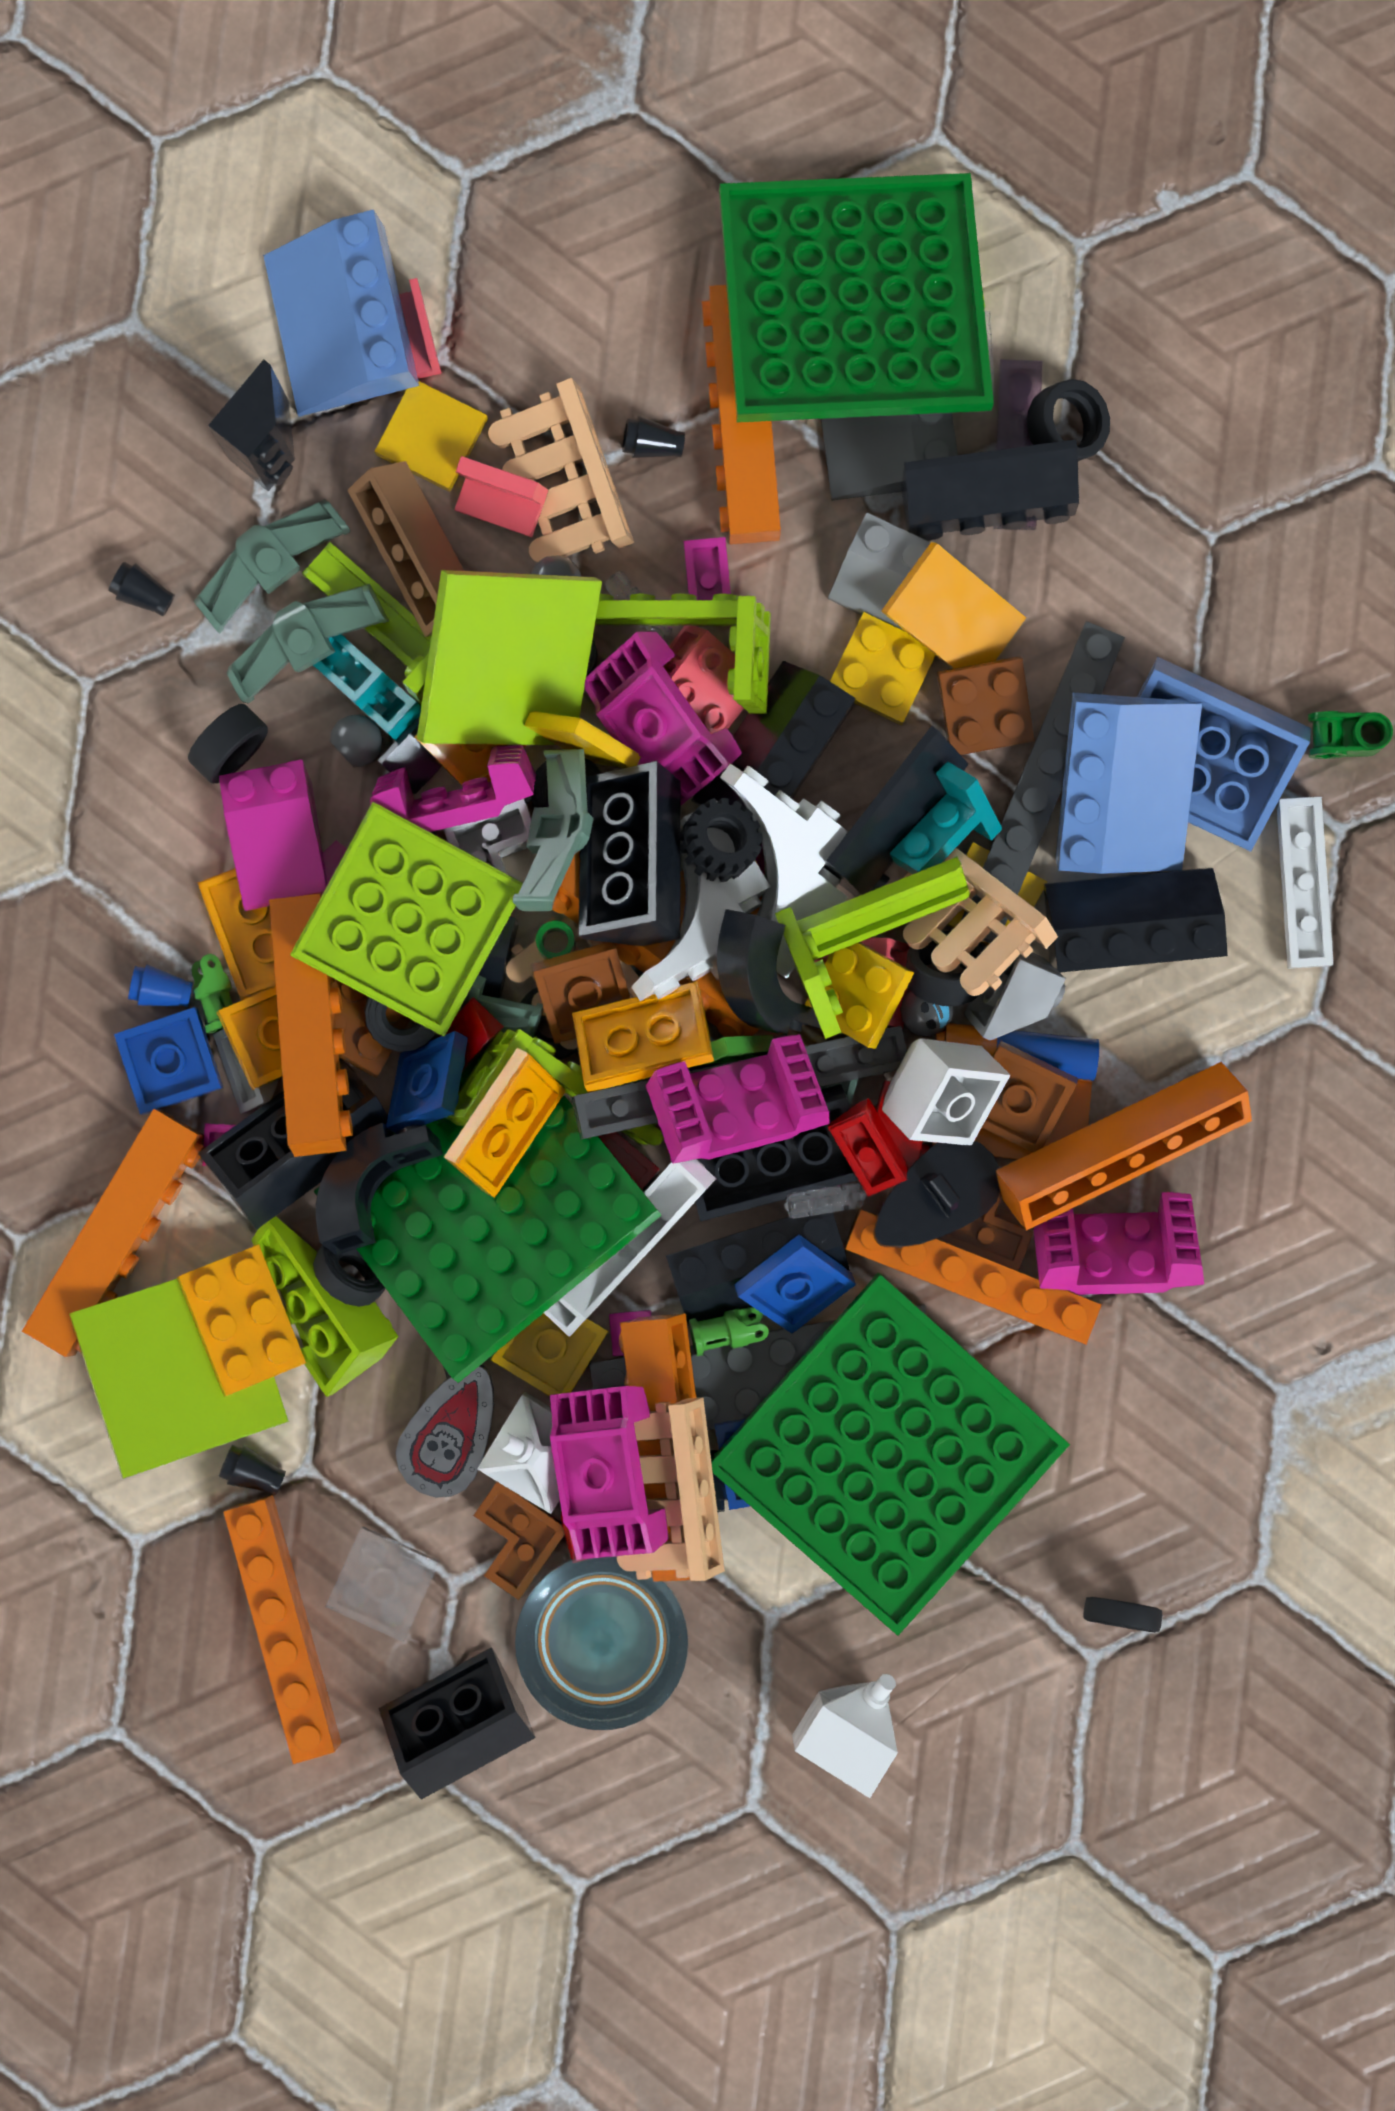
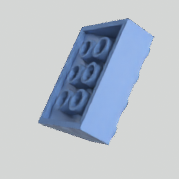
[263,209,419,417]
[1137,656,1311,852]
[1055,692,1202,874]

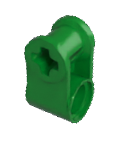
[1308,711,1393,759]

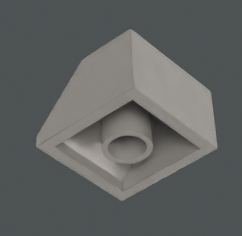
[828,513,930,631]
[964,953,1066,1041]

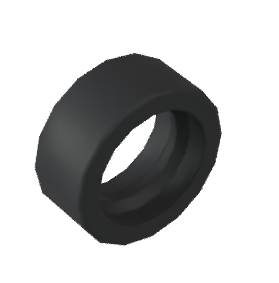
[1027,379,1110,462]
[188,704,268,784]
[906,931,985,1006]

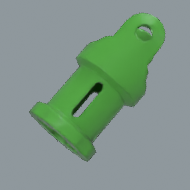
[191,954,233,1034]
[688,1307,769,1356]

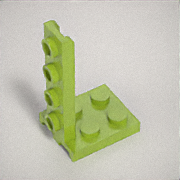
[302,542,432,706]
[595,594,771,714]
[775,856,970,1039]
[445,1029,664,1146]

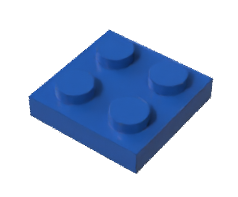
[114,1007,224,1115]
[386,1031,468,1134]
[734,1235,856,1334]

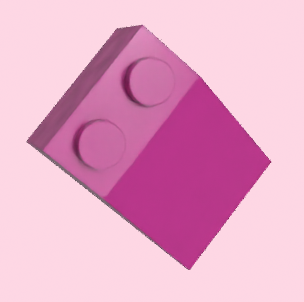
[219,760,328,911]

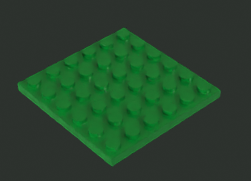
[719,173,994,423]
[314,1052,662,1383]
[711,1272,1070,1636]

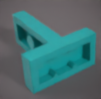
[890,761,1002,874]

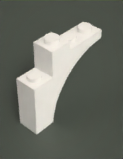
[720,764,848,979]
[631,801,771,1001]
[544,1159,716,1337]

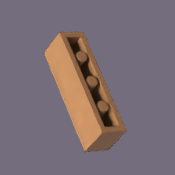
[347,461,464,637]

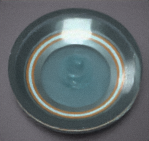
[515,1556,688,1730]

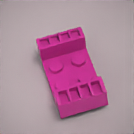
[584,632,742,805]
[370,745,536,832]
[646,1034,830,1164]
[1033,1192,1204,1295]
[550,1386,668,1560]

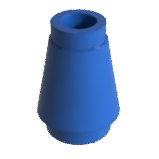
[128,964,193,1007]

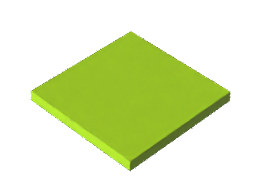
[417,570,602,745]
[290,801,523,1036]
[69,1279,289,1479]

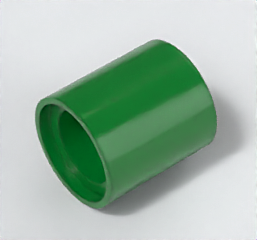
[536,920,576,960]

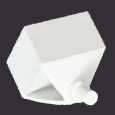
[882,1038,1010,1146]
[477,1392,560,1514]
[792,1674,898,1798]

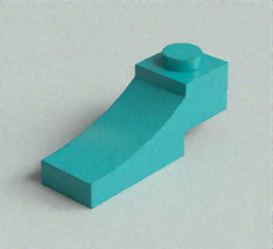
[313,634,421,741]

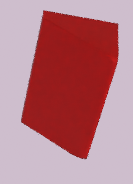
[437,997,504,1072]
[828,1098,908,1197]

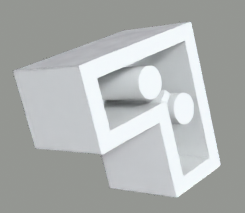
[444,799,532,874]

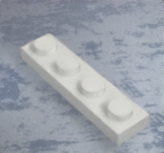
[1276,797,1333,969]

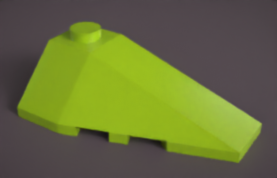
[251,1216,399,1397]

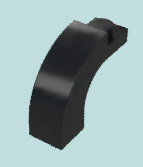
[717,909,820,1036]
[316,1123,443,1255]

